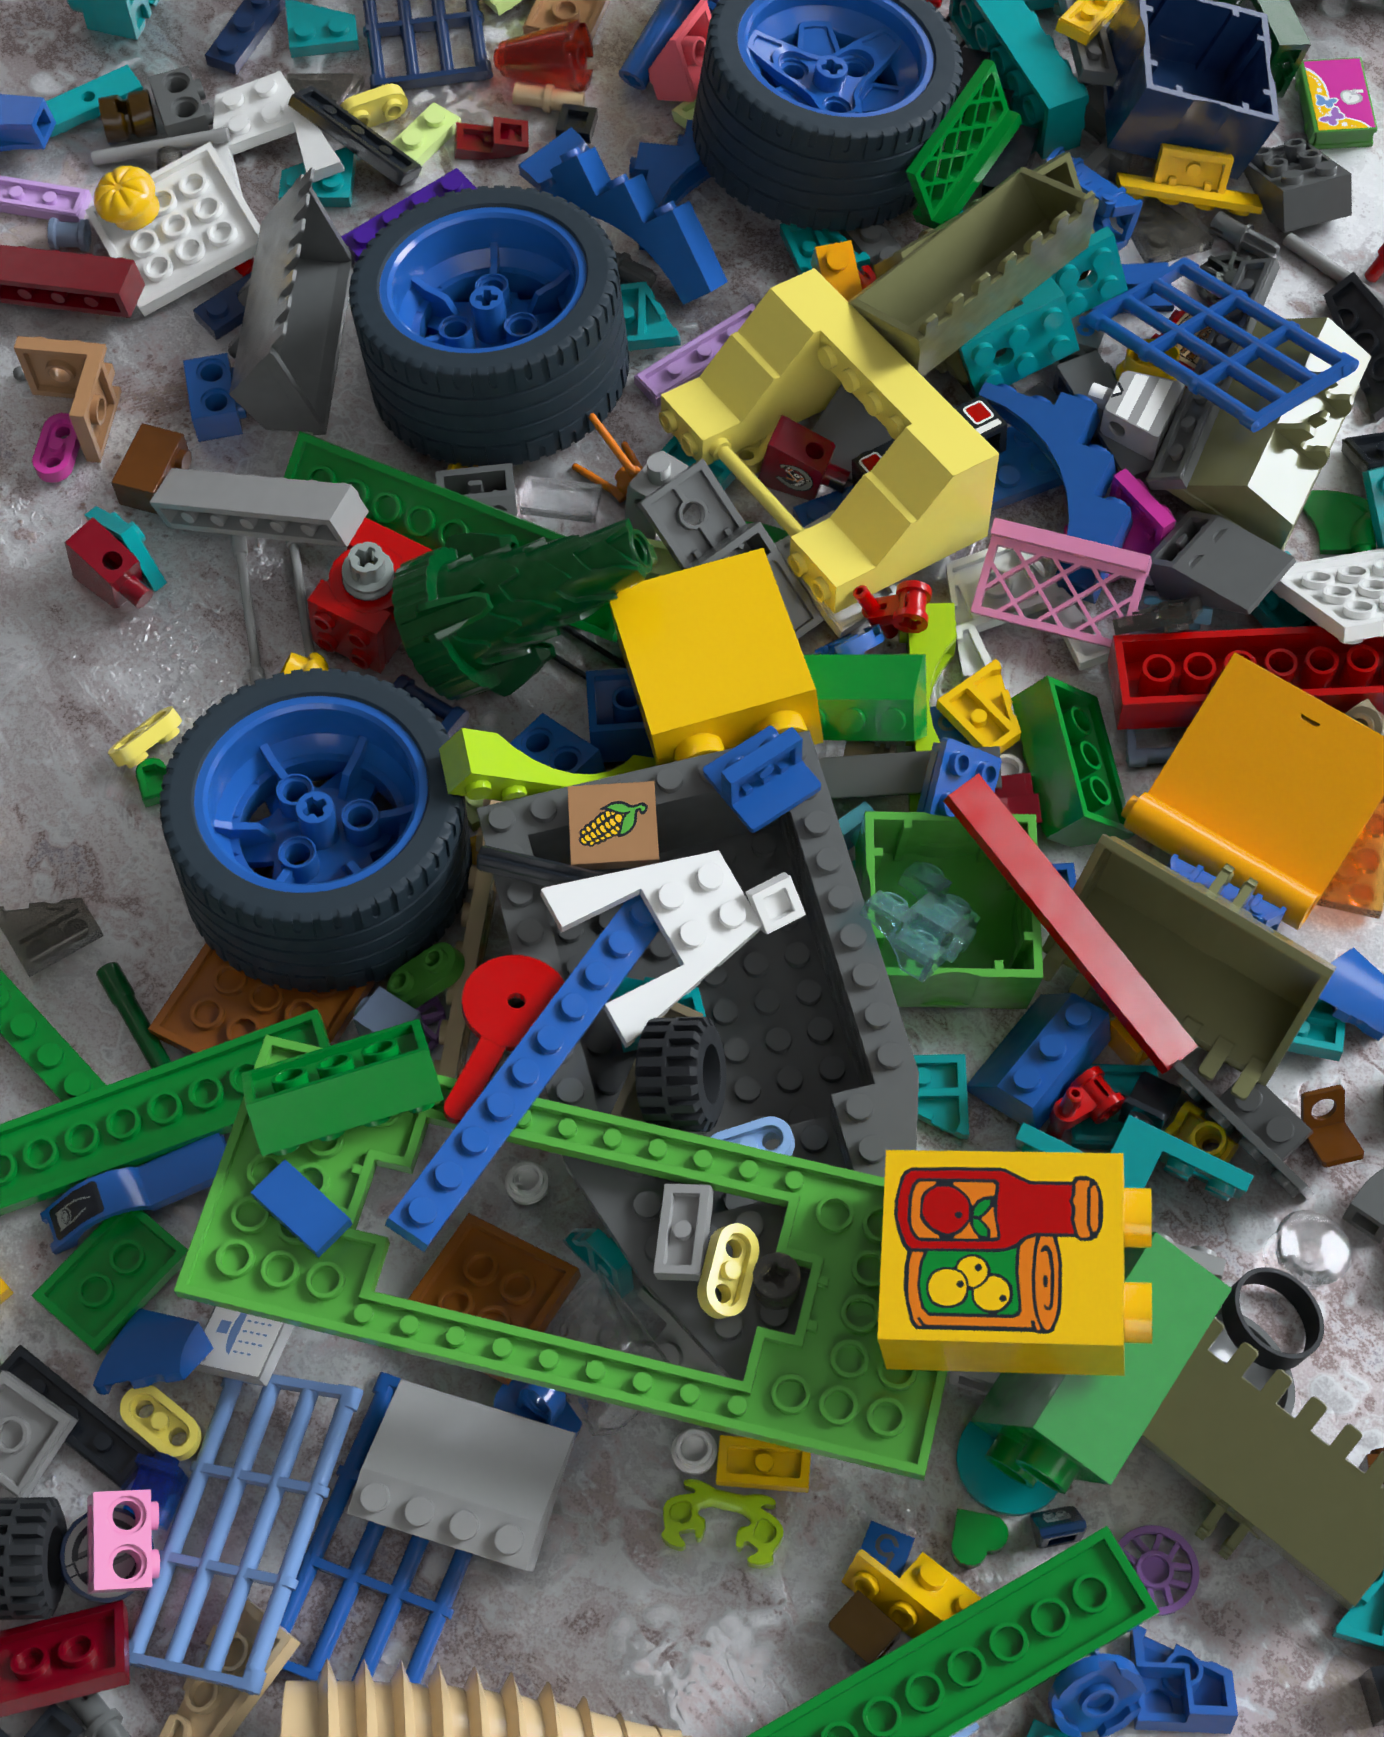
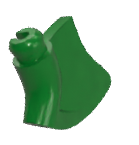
[1302,490,1377,555]

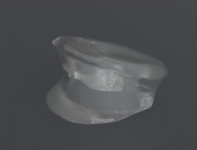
[1262,1210,1352,1290]

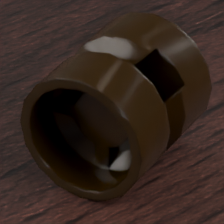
[98,89,158,144]

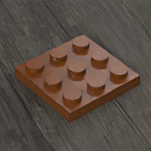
[408,1213,581,1386]

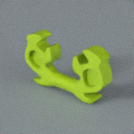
[661,1479,784,1569]

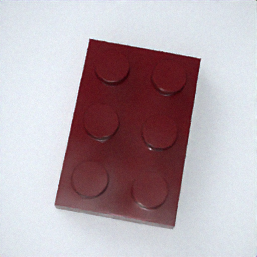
[0,1600,130,1718]

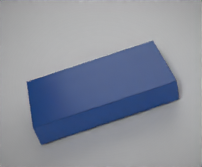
[251,1159,353,1258]

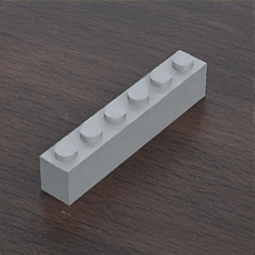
[150,468,369,547]

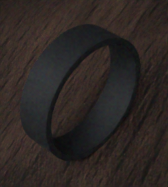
[1221,1267,1324,1370]

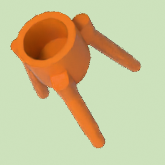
[572,413,643,503]

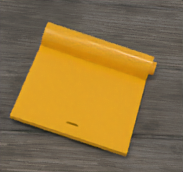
[1121,653,1384,930]

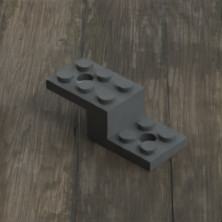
[637,459,824,639]

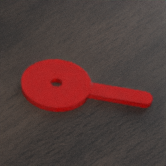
[443,955,565,1124]

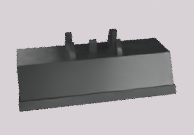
[228,168,355,435]

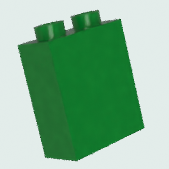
[971,1232,1232,1494]

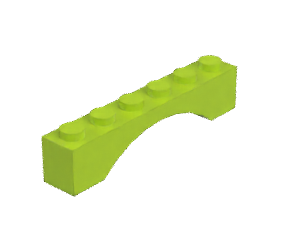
[898,603,957,812]
[439,728,657,802]

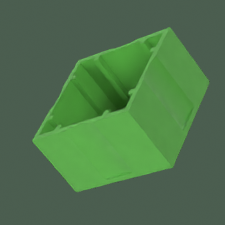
[855,811,1043,1009]

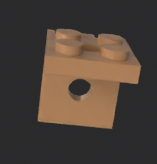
[14,336,122,463]

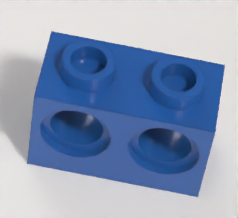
[183,353,247,442]
[510,713,607,774]

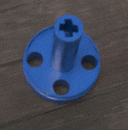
[618,0,719,90]

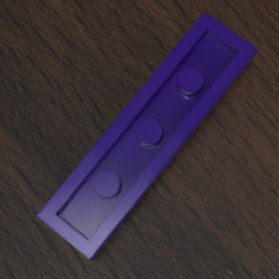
[341,168,477,262]

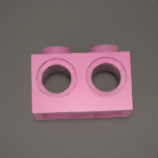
[87,1490,160,1594]

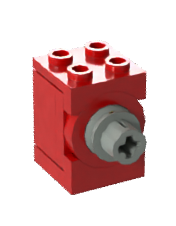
[307,517,432,674]

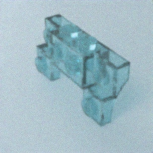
[860,861,981,983]

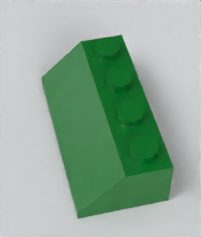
[803,654,927,741]
[1011,675,1135,848]
[241,1019,444,1156]

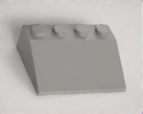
[347,1379,576,1571]

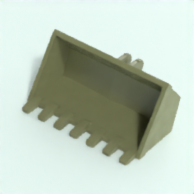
[848,167,1099,376]
[1042,834,1337,1101]
[1139,1318,1384,1610]

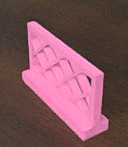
[970,517,1152,648]

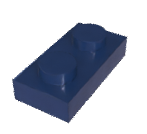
[193,272,252,341]

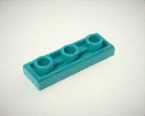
[46,64,144,138]

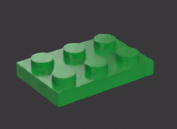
[31,1210,188,1356]

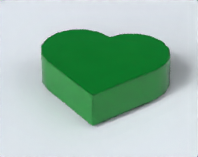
[135,758,167,808]
[951,1508,1008,1569]

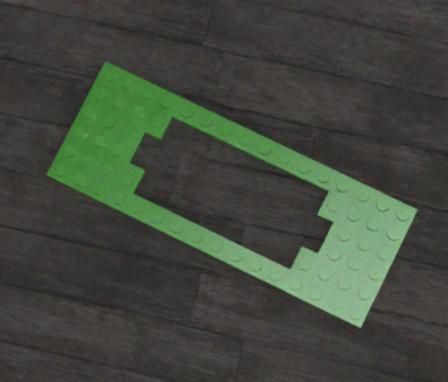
[174,1035,948,1481]

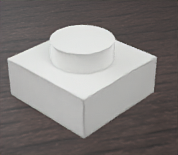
[746,872,806,934]

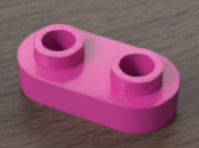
[32,413,80,483]

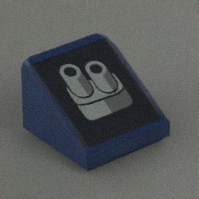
[1030,1506,1087,1549]

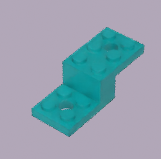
[958,226,1128,398]
[1015,1115,1254,1202]

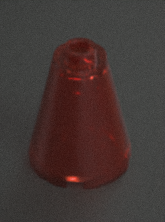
[493,19,594,92]

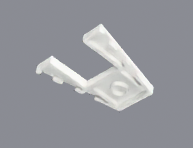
[212,71,345,196]
[946,547,1110,681]
[540,850,762,1048]

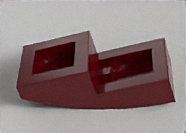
[454,117,529,160]

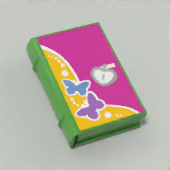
[1294,57,1378,150]

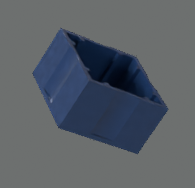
[1103,0,1280,180]

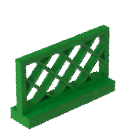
[906,59,1022,229]

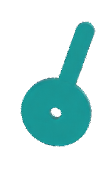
[956,1421,1059,1516]

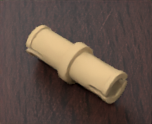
[512,81,585,113]

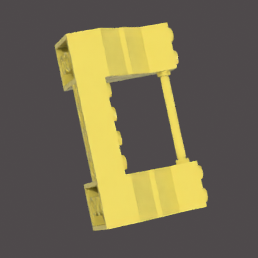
[659,268,999,614]

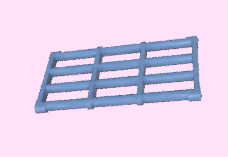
[129,1374,364,1695]

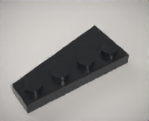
[1323,271,1384,422]

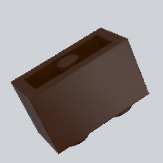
[111,423,192,515]

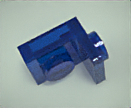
[123,1451,189,1531]

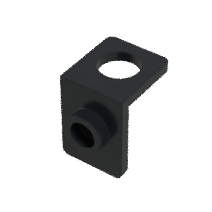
[1118,1071,1182,1130]

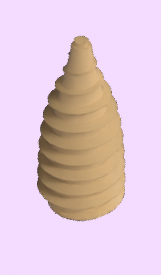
[281,1658,692,1737]

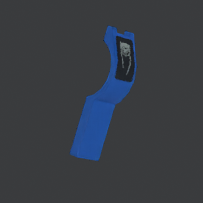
[40,1133,226,1255]

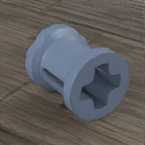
[47,217,91,252]

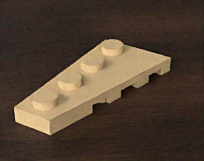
[159,1594,301,1737]

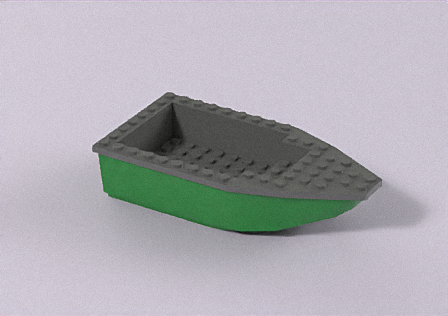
[477,730,919,1381]

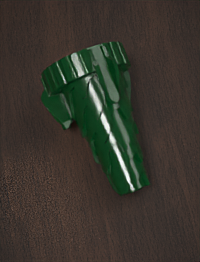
[392,518,658,701]

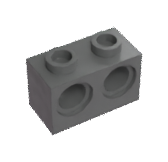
[148,66,214,138]

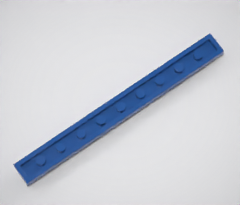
[385,894,660,1252]

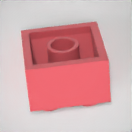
[648,0,711,102]

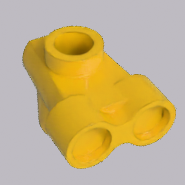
[1164,1101,1239,1163]

